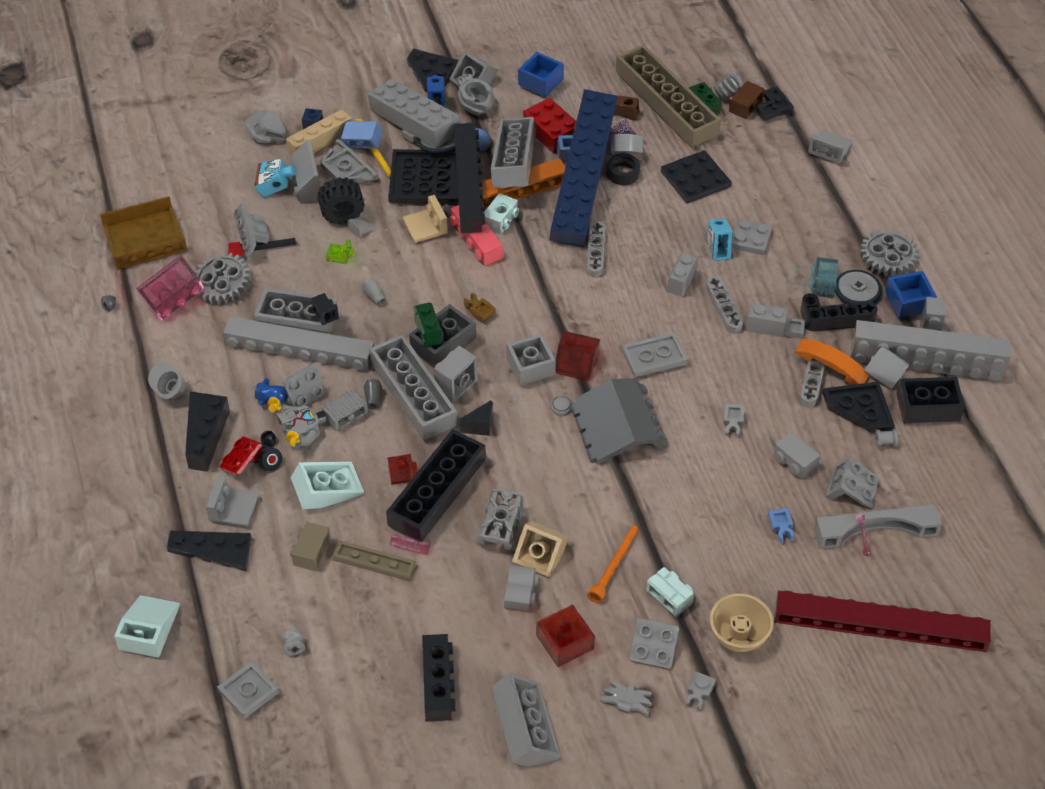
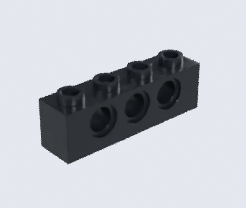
[422,634,456,722]

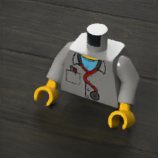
[267,397,327,451]

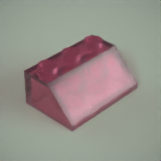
[136,255,204,321]

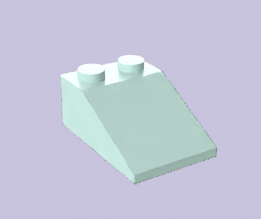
[291,462,364,509]

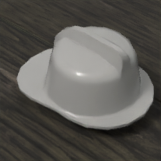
[148,362,186,399]

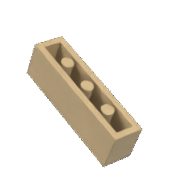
[286,109,352,156]

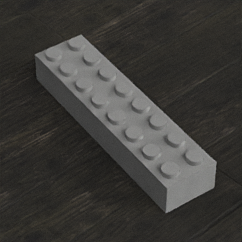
[851,320,1010,382]

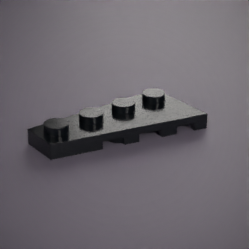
[167,531,252,572]

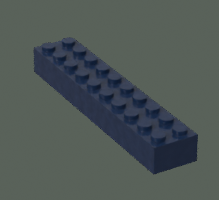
[549,89,618,248]

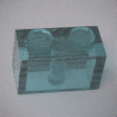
[809,257,838,298]

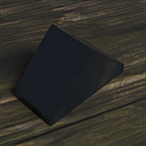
[460,400,493,436]

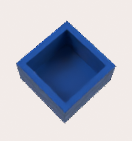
[518,52,564,97]
[885,271,937,319]

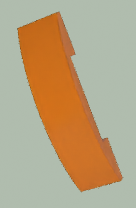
[794,338,869,385]

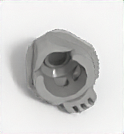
[457,74,494,116]
[245,110,290,145]

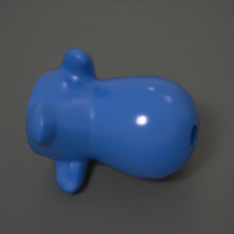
[255,378,288,406]

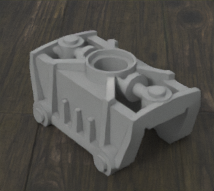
[476,489,526,551]

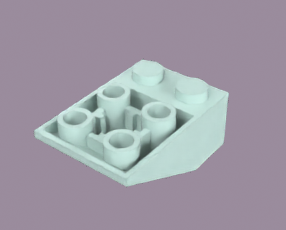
[114,595,180,658]

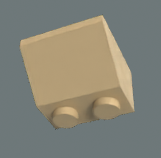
[512,521,569,577]

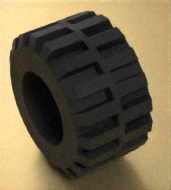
[317,177,365,224]

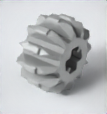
[714,72,743,99]

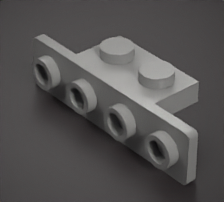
[233,203,270,258]

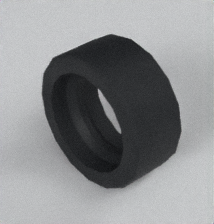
[607,153,640,185]

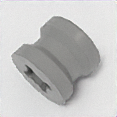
[281,630,305,656]

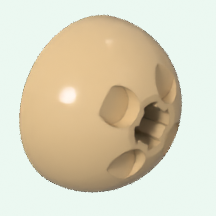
[710,593,773,652]

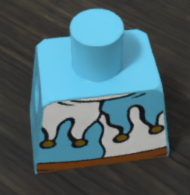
[254,159,296,198]
[707,219,732,261]

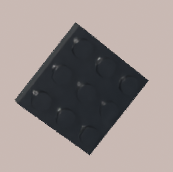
[660,150,732,204]

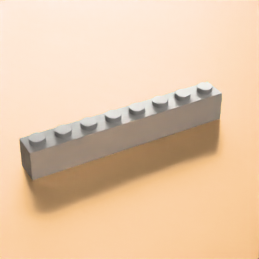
[223,316,374,371]

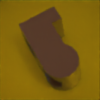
[614,95,640,121]

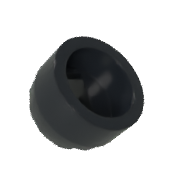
[260,430,276,447]

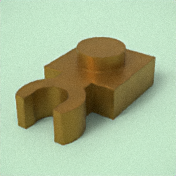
[463,293,496,322]

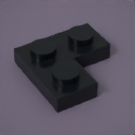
[756,86,794,121]

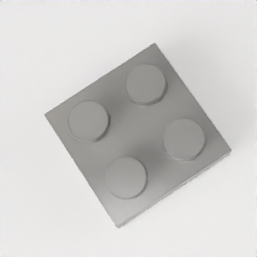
[731,218,773,255]
[217,661,279,719]

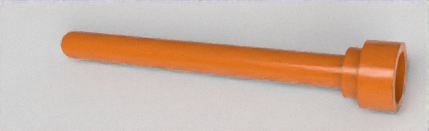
[587,525,638,603]

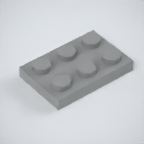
[622,332,688,378]

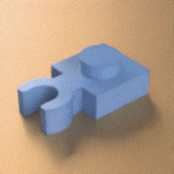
[768,508,794,543]

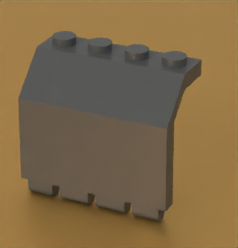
[570,378,667,464]

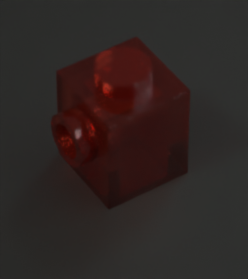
[387,454,418,485]

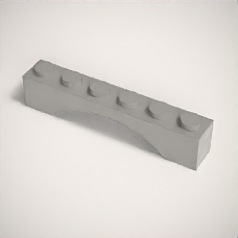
[814,504,942,549]

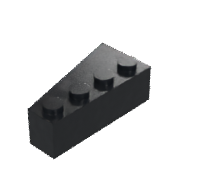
[185,391,230,472]

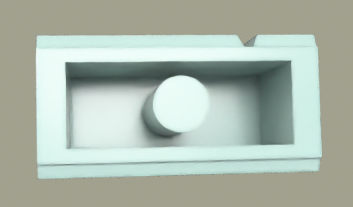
[646,567,694,617]

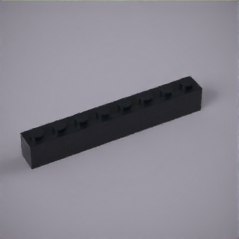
[454,123,485,233]

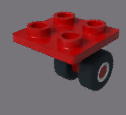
[219,436,282,476]

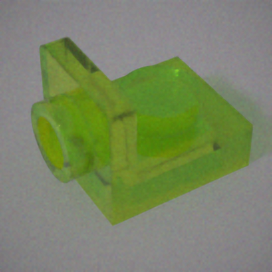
[326,240,354,264]

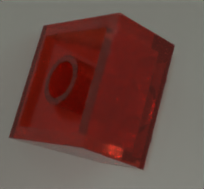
[555,331,600,381]

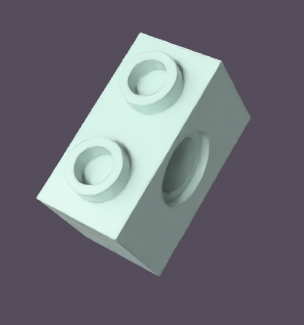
[483,193,519,235]

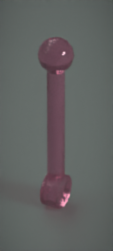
[856,514,871,556]

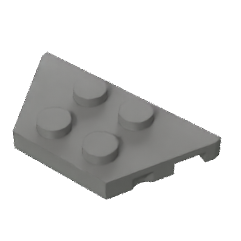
[320,139,378,183]

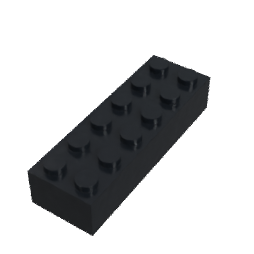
[386,429,486,543]

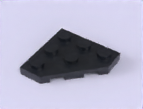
[407,49,458,92]
[822,382,895,433]

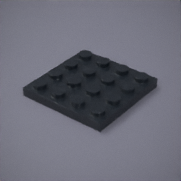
[388,149,459,204]

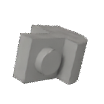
[605,134,643,156]

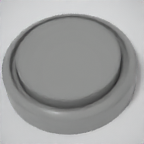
[551,396,572,416]

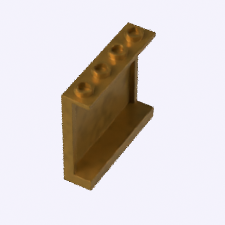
[100,196,188,270]

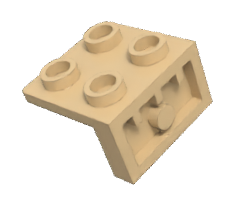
[403,195,448,242]

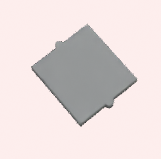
[864,345,909,389]

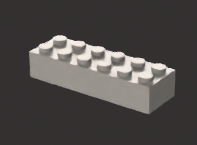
[368,78,460,148]
[491,117,536,189]
[369,334,458,441]

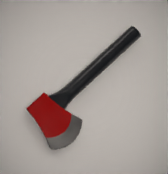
[228,238,296,261]

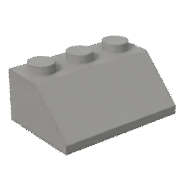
[289,140,320,204]

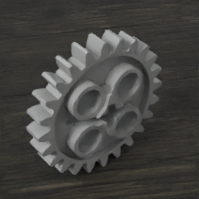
[860,229,919,277]
[192,252,251,305]

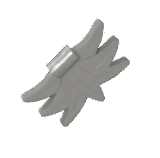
[600,681,652,716]

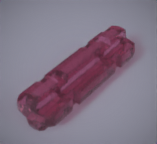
[390,534,430,554]

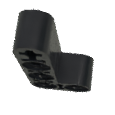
[800,293,878,332]

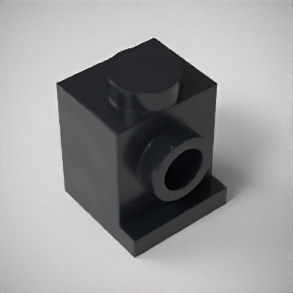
[311,293,339,325]

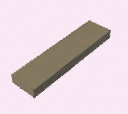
[332,541,417,582]

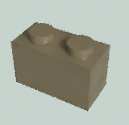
[290,522,331,571]

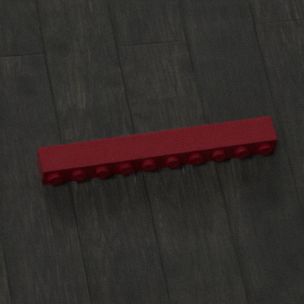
[774,590,991,652]

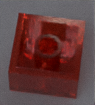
[536,604,595,667]

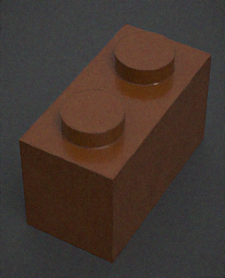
[728,81,764,119]

